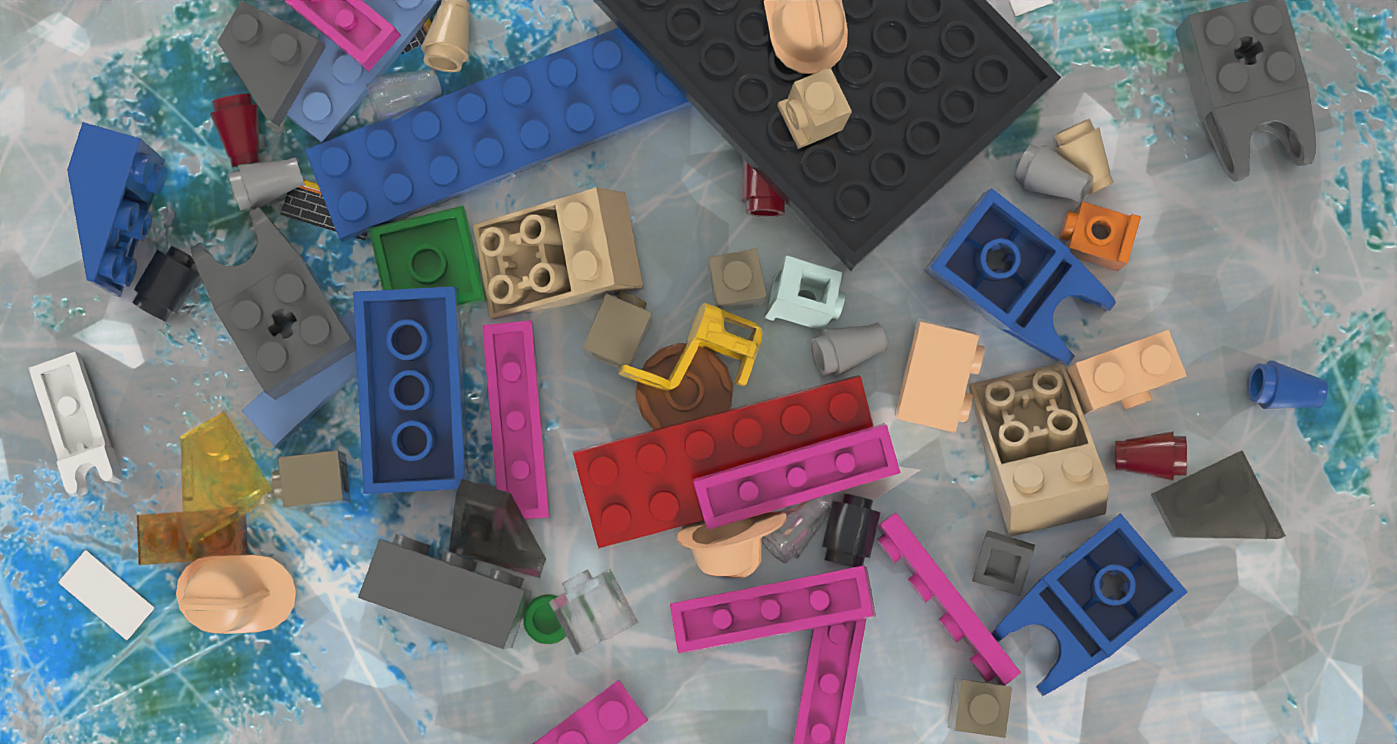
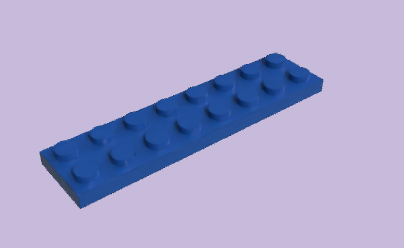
[305,27,692,242]

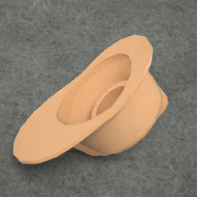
[764,0,848,74]
[677,512,787,578]
[176,555,297,634]

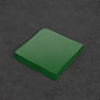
[368,206,487,308]

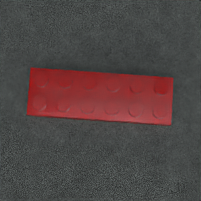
[573,375,873,549]

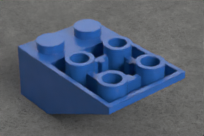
[67,122,167,297]

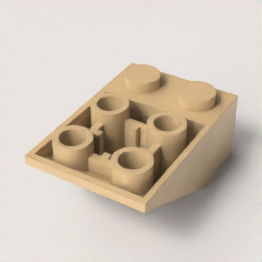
[473,187,643,319]
[969,363,1109,537]

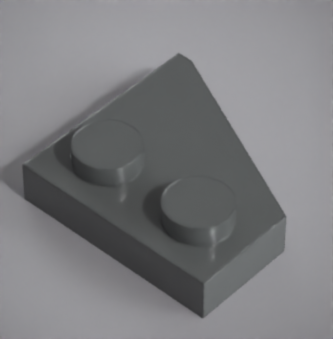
[217,0,326,127]

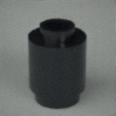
[132,245,200,322]
[822,493,881,567]

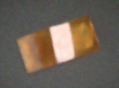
[137,509,248,565]

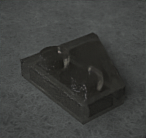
[1151,450,1286,540]
[449,479,546,578]

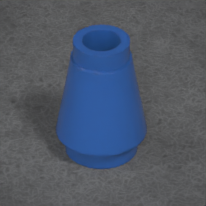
[1248,360,1328,409]

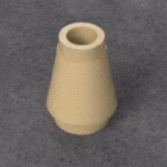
[421,0,470,72]
[1054,118,1114,195]

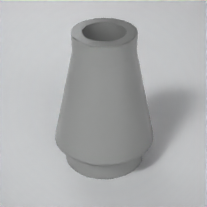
[1015,145,1093,203]
[228,157,305,211]
[811,322,888,377]

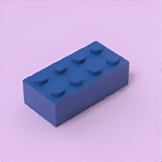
[353,287,469,494]

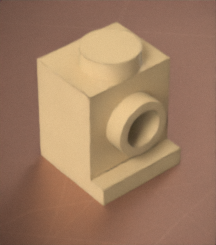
[777,67,852,149]

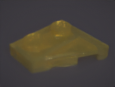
[180,412,275,545]

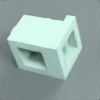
[764,255,845,330]

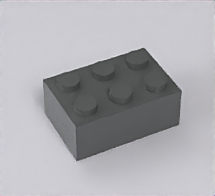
[358,534,532,649]

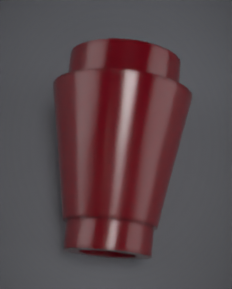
[210,93,260,168]
[1115,431,1187,480]

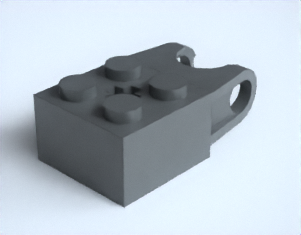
[1175,0,1316,182]
[191,206,356,400]

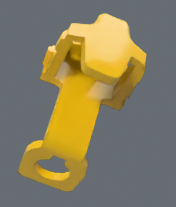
[618,303,763,391]

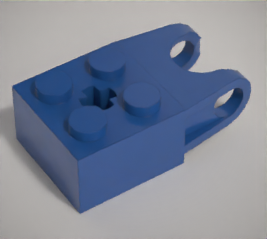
[924,188,1116,366]
[991,513,1188,696]

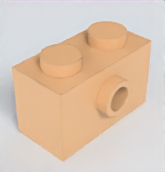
[895,319,985,433]
[1067,329,1187,415]

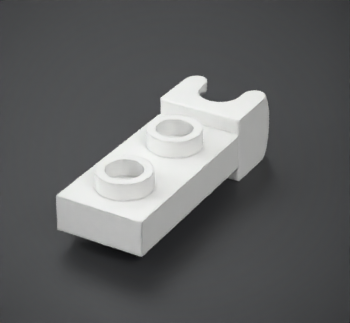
[28,351,123,497]

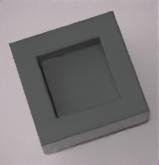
[972,530,1035,596]

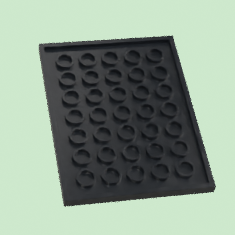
[593,0,1061,271]

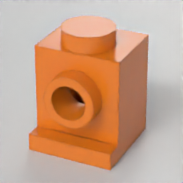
[1059,201,1141,271]

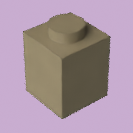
[708,248,767,312]
[582,291,653,368]
[272,450,351,510]
[948,678,1012,738]

